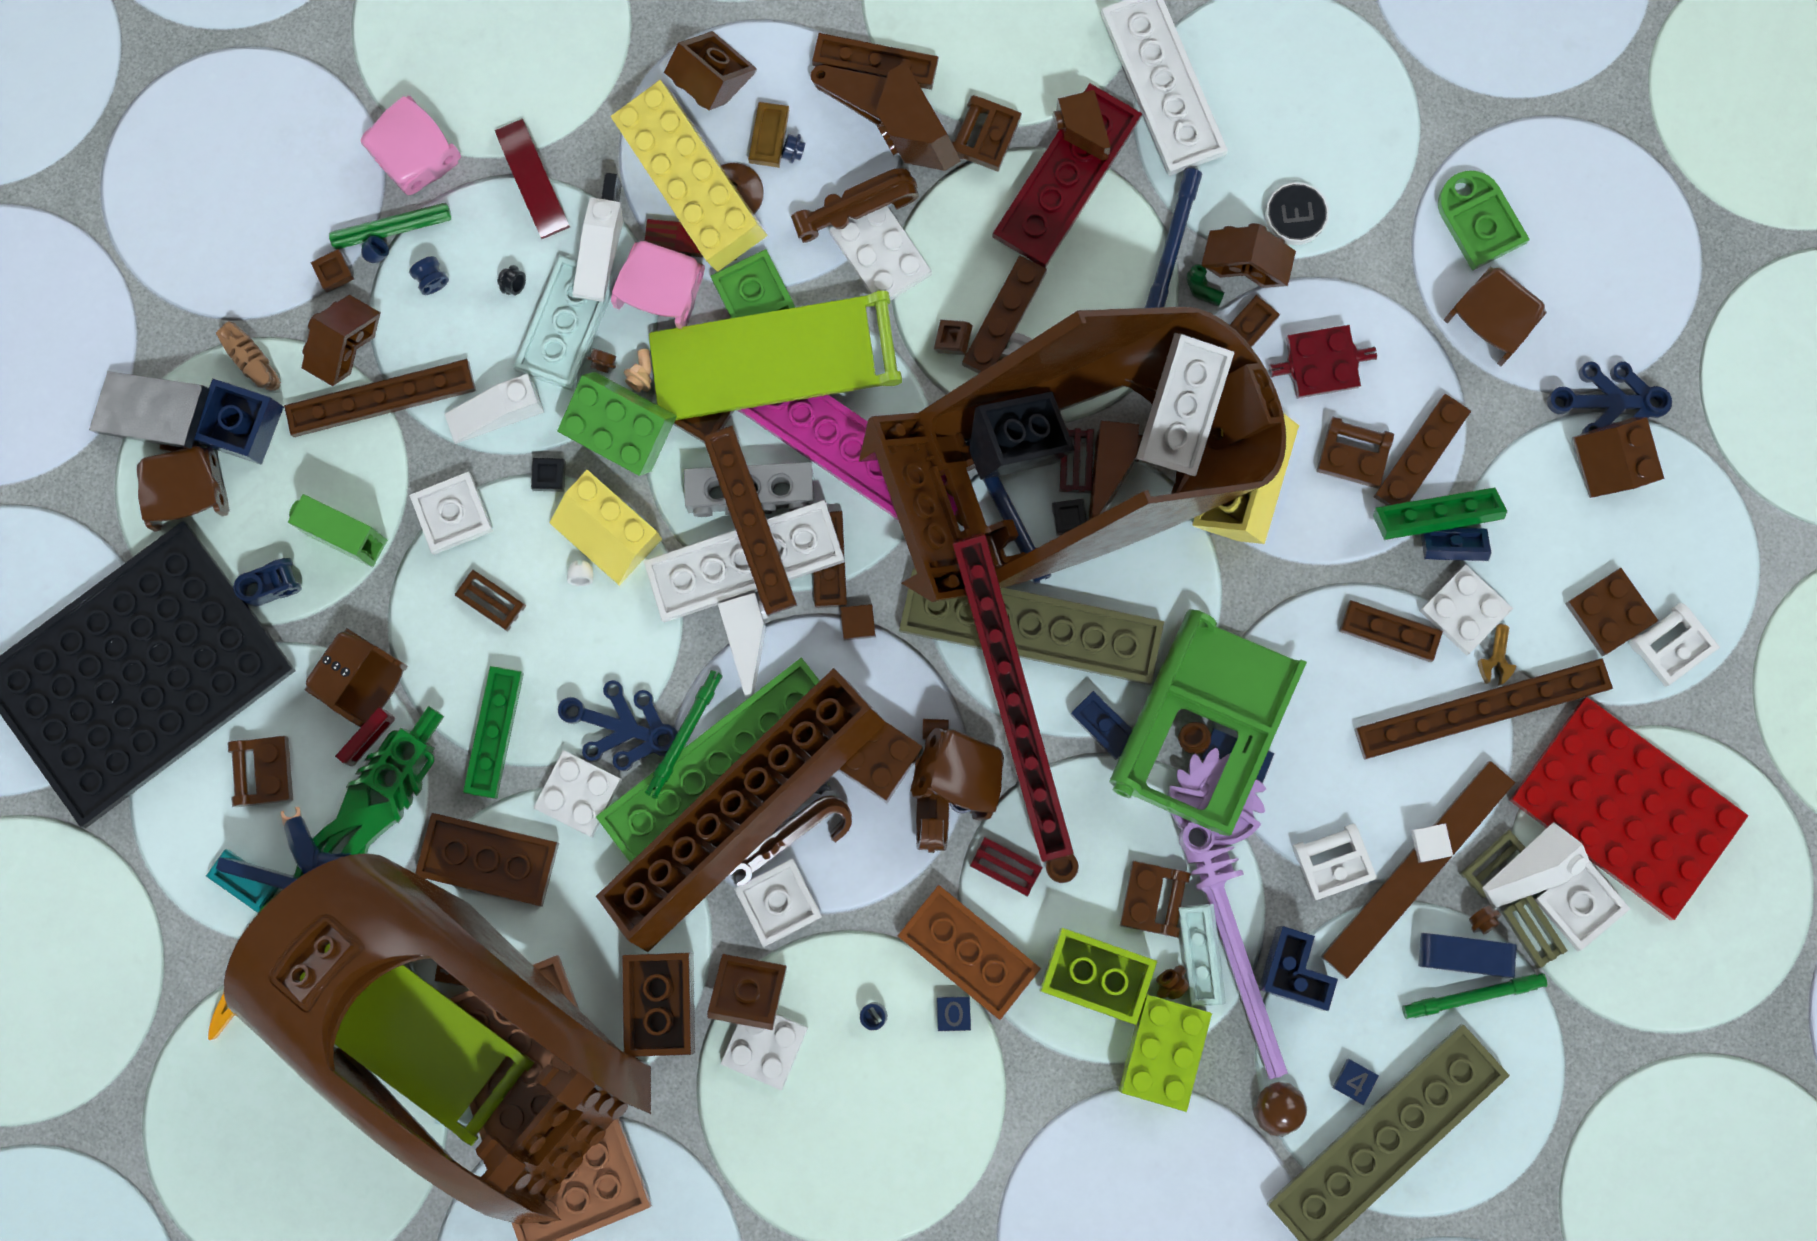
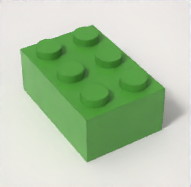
[557,372,677,476]

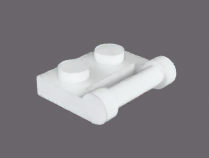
[1629,603,1720,687]
[1293,823,1377,901]

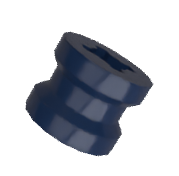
[409,256,449,295]

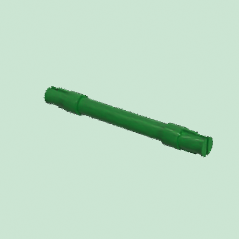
[645,670,723,799]
[1402,973,1548,1020]

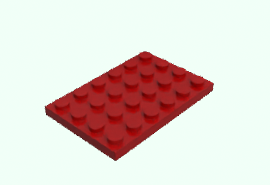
[1509,697,1749,920]

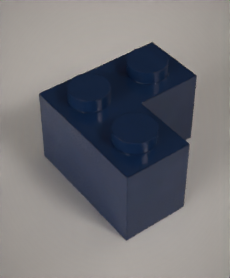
[1259,926,1338,1011]

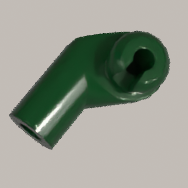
[1186,264,1225,307]

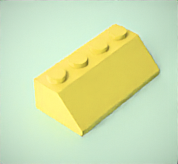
[1192,413,1299,544]

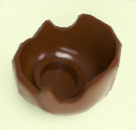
[1254,1082,1307,1137]

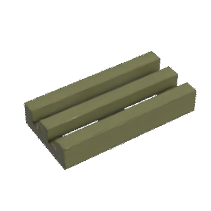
[1459,830,1526,898]
[1501,895,1568,968]

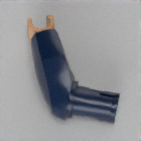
[281,807,351,874]

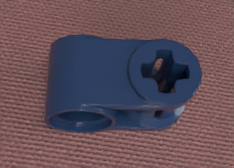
[233,558,302,607]

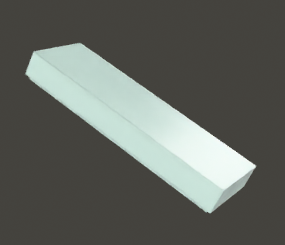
[1179,904,1226,1007]

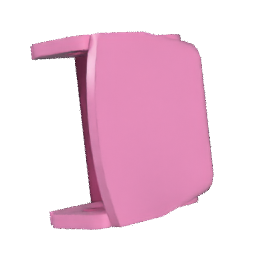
[361,96,461,195]
[611,241,705,329]

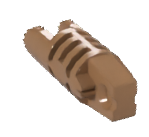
[216,321,281,391]

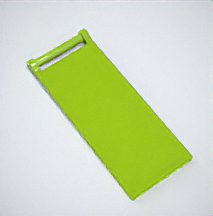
[649,291,902,420]
[300,943,535,1146]

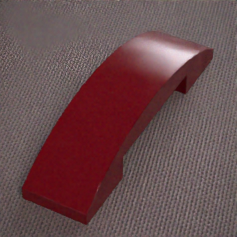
[494,119,570,239]

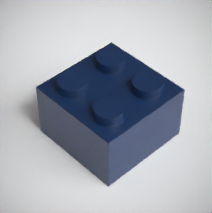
[194,378,284,465]

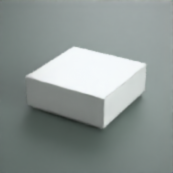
[1411,823,1453,863]

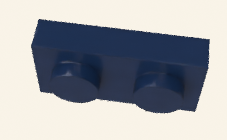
[1421,528,1492,561]
[1070,691,1133,760]

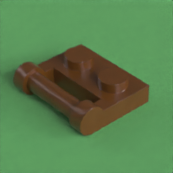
[952,95,1022,172]
[1316,416,1394,489]
[227,736,293,807]
[1120,861,1191,938]

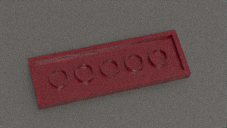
[992,83,1142,268]

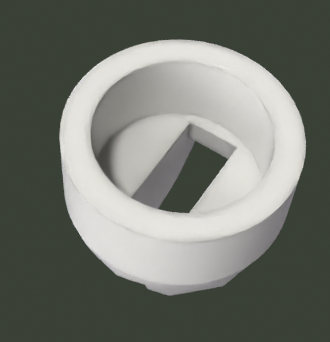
[567,560,593,586]

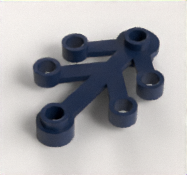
[1547,361,1672,434]
[558,680,678,771]

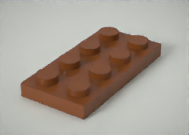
[898,885,1041,1020]

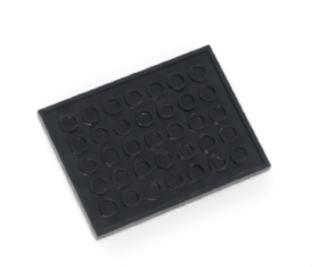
[0,521,296,829]

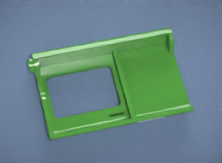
[1109,609,1307,836]

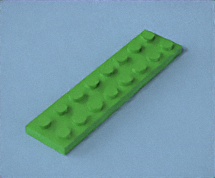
[596,657,820,863]

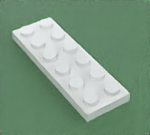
[1101,0,1228,176]
[644,500,845,623]

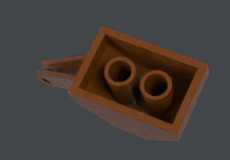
[810,62,961,171]

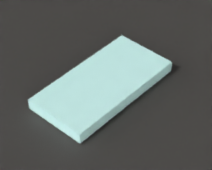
[513,255,617,391]

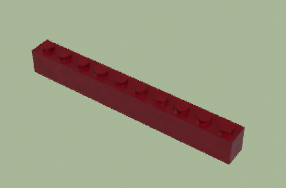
[953,533,1074,862]

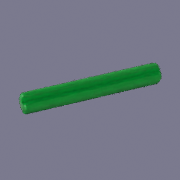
[329,203,451,250]

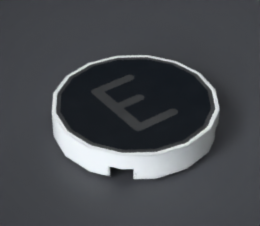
[1265,182,1328,245]

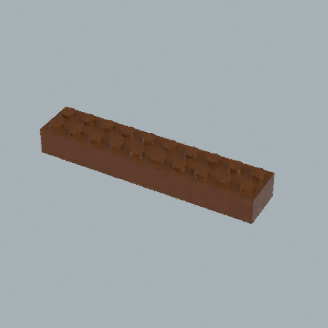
[596,668,887,952]

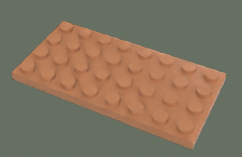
[449,955,652,1241]

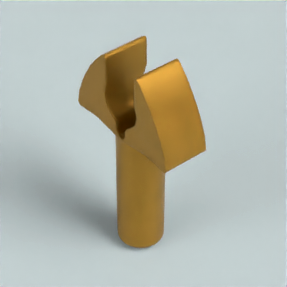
[1478,624,1517,686]

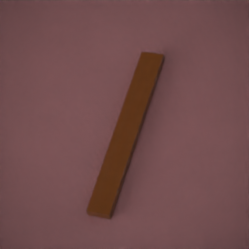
[1354,658,1613,760]
[1320,761,1516,979]

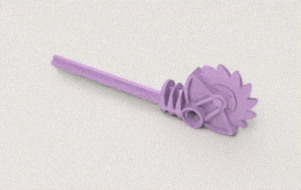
[1168,748,1288,1079]

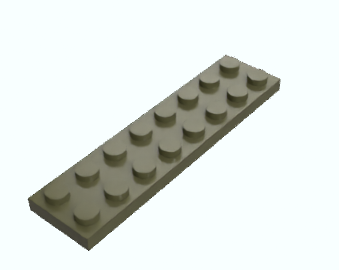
[899,568,1164,685]
[1267,1024,1510,1241]

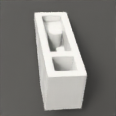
[572,197,623,302]
[445,374,544,444]
[718,593,770,699]
[1482,822,1589,908]

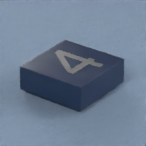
[1332,1059,1379,1105]

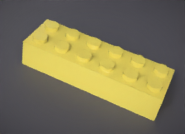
[610,80,768,272]

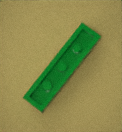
[1373,487,1507,540]
[463,666,524,799]

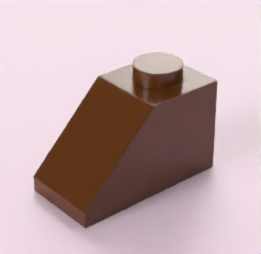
[1053,90,1111,161]

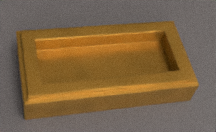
[748,102,790,168]

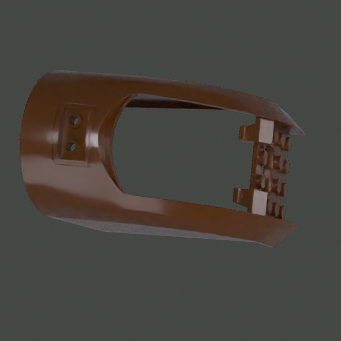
[859,307,1286,602]
[224,854,651,1224]

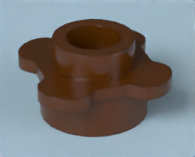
[1156,965,1189,1000]

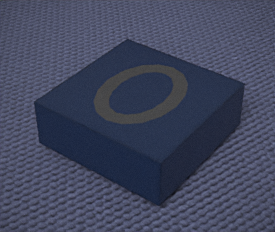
[937,997,971,1031]

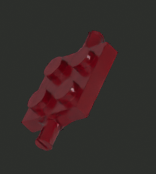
[1269,325,1377,399]

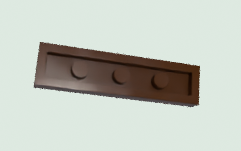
[812,33,939,90]
[962,255,1047,374]
[1373,394,1471,506]

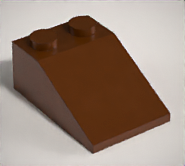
[1088,420,1143,520]

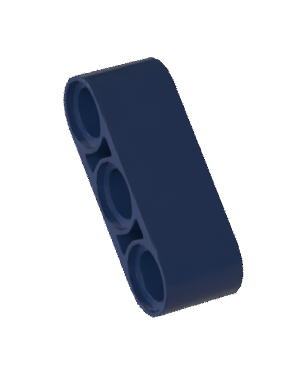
[1418,933,1517,978]

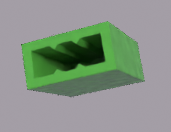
[288,494,388,568]

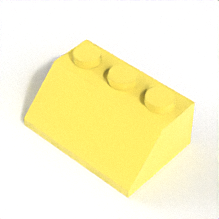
[549,470,662,586]

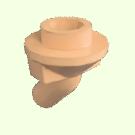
[624,349,652,392]

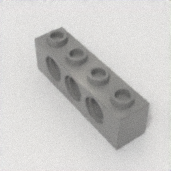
[684,462,815,517]

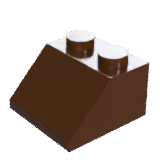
[664,31,757,111]
[1572,417,1665,498]

